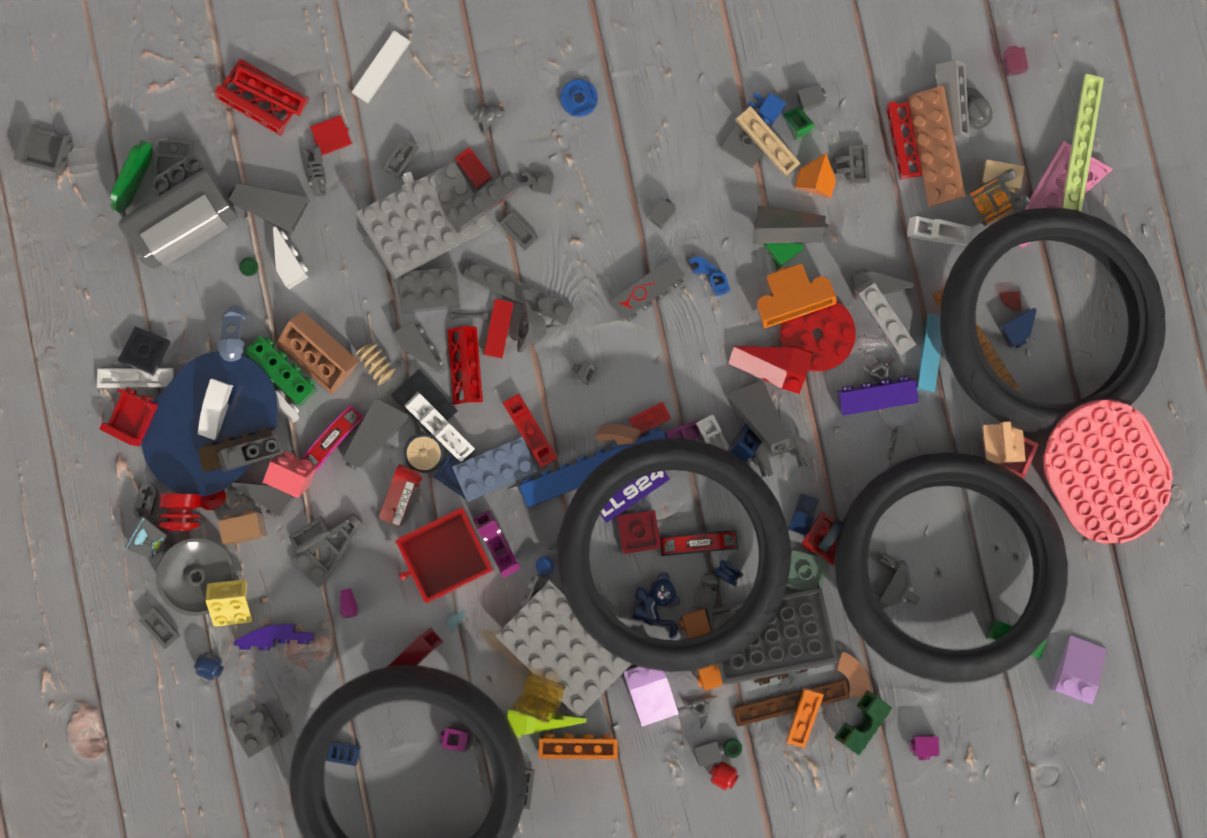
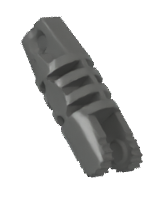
[304,146,326,196]

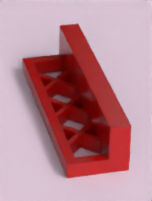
[886,101,923,180]
[447,326,483,405]

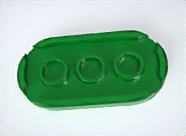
[110,140,153,213]

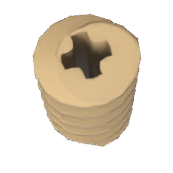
[355,343,396,386]

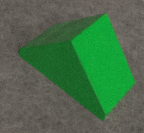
[783,106,815,141]
[764,243,804,267]

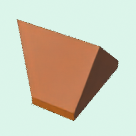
[794,153,836,198]

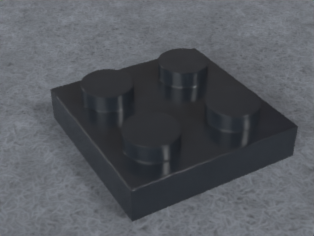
[118,326,171,376]

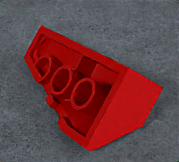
[728,345,813,394]

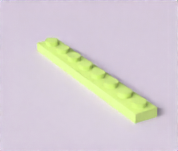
[1061,74,1104,212]

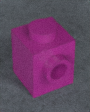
[909,735,939,760]

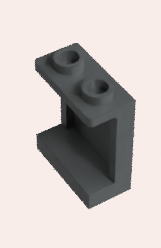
[14,123,74,175]

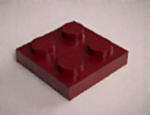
[617,510,661,554]

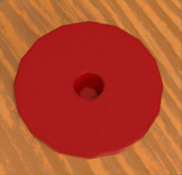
[201,490,226,510]

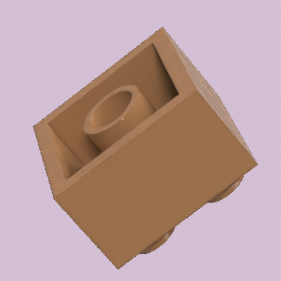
[218,510,267,545]

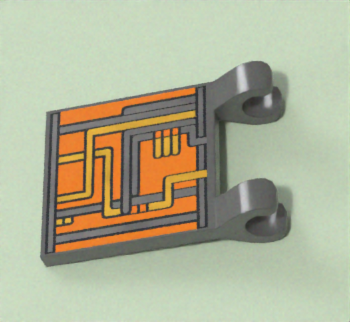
[966,169,1030,227]

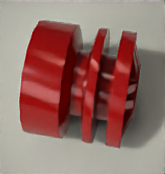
[158,494,201,531]

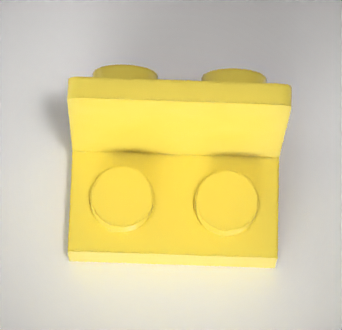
[206,579,252,626]

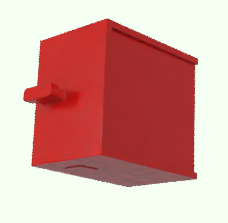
[395,508,495,603]

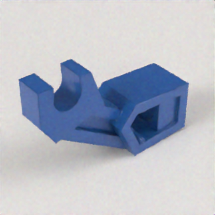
[689,256,730,297]

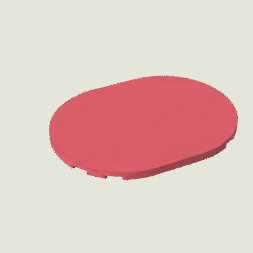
[1044,399,1173,544]

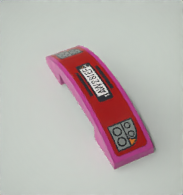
[301,405,364,473]

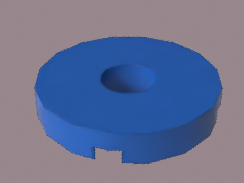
[560,79,598,117]

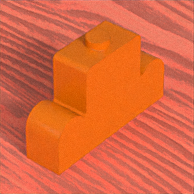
[757,264,836,329]

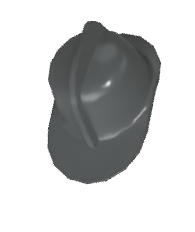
[967,87,993,129]

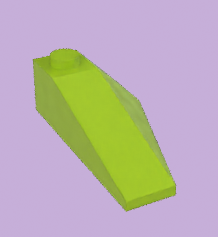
[507,708,587,738]

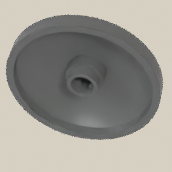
[156,538,235,616]

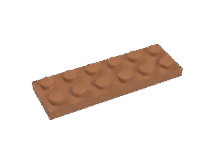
[908,86,966,207]

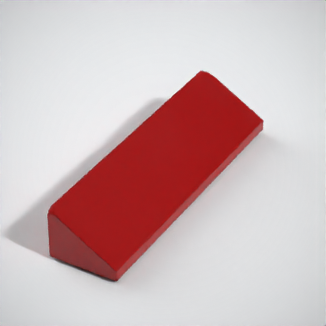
[232,65,310,116]

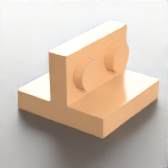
[982,422,1026,463]

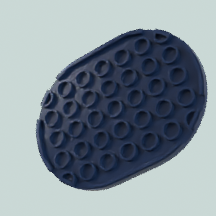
[142,351,279,496]

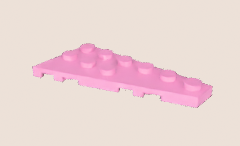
[1018,141,1113,248]

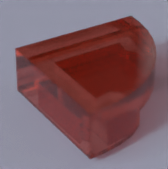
[1000,291,1022,311]

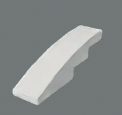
[404,392,475,462]

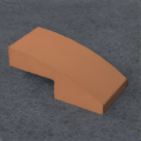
[596,424,641,445]

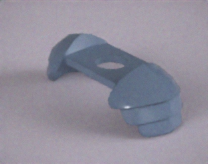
[217,305,248,362]

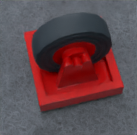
[801,512,843,566]

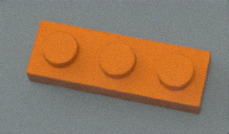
[786,687,824,748]

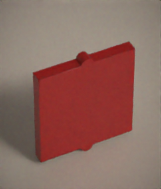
[310,115,352,156]

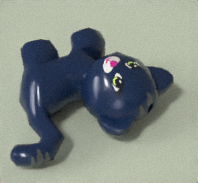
[633,572,680,639]

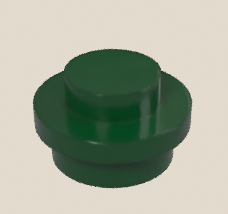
[239,257,259,276]
[723,738,742,758]

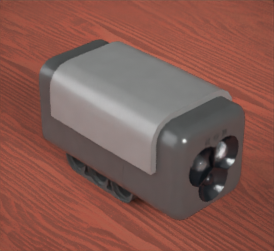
[119,155,238,269]

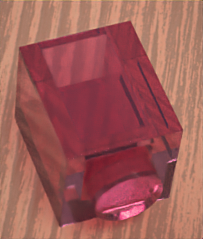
[1002,46,1029,77]

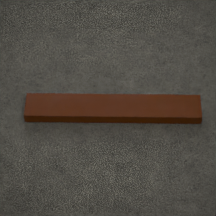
[733,679,850,727]

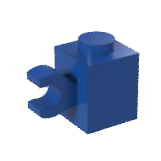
[748,93,786,126]

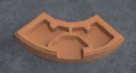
[836,651,870,698]

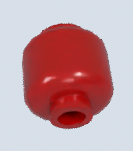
[709,761,739,791]

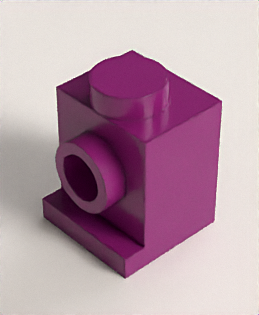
[439,727,470,752]

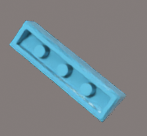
[916,313,942,392]

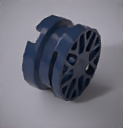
[713,559,744,587]

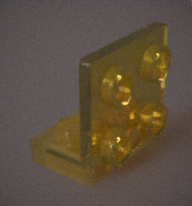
[512,672,566,723]

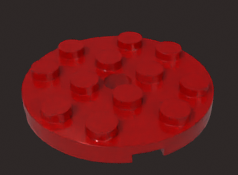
[779,301,856,372]

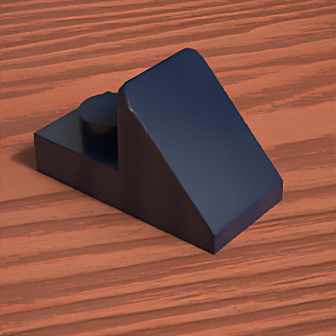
[788,493,819,536]

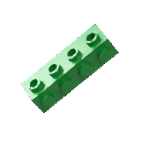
[244,336,317,407]

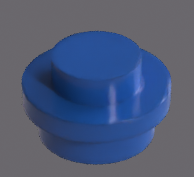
[536,556,555,575]

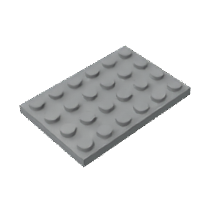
[356,162,493,279]
[495,580,631,717]

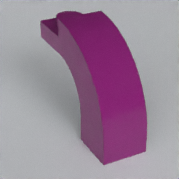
[472,510,521,578]

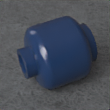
[193,652,224,681]

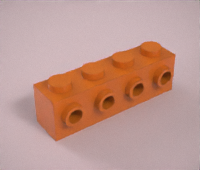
[539,733,618,759]

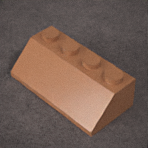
[276,311,359,395]

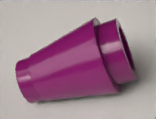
[340,589,359,618]

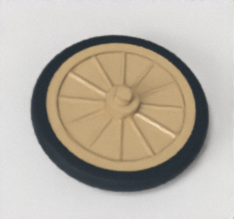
[404,433,444,473]

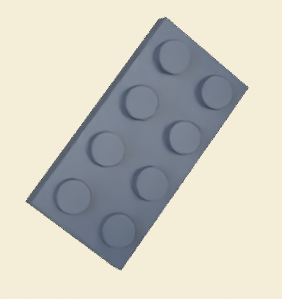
[452,436,538,502]

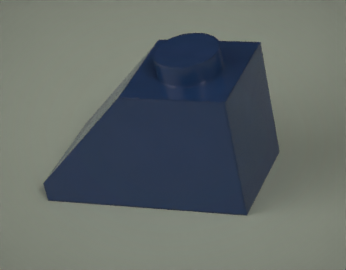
[998,307,1037,348]
[728,423,759,463]

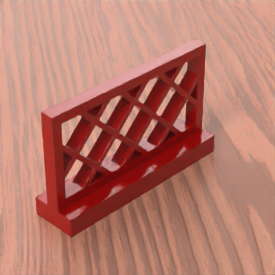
[215,58,294,136]

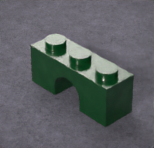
[834,690,892,755]

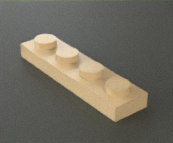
[735,106,800,177]

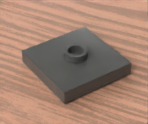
[721,122,763,169]

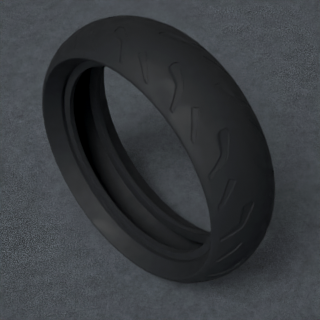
[289,665,526,838]

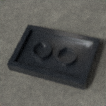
[391,369,458,435]

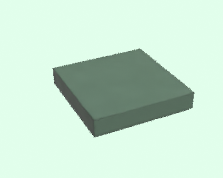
[787,549,828,592]

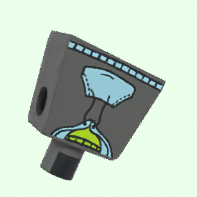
[124,513,172,559]

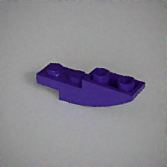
[234,624,315,651]

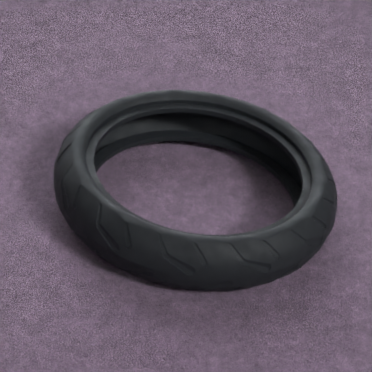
[940,208,1166,436]
[558,438,791,672]
[834,452,1068,683]

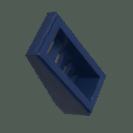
[326,741,361,766]

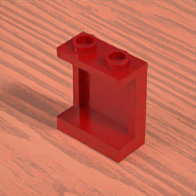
[99,386,158,447]

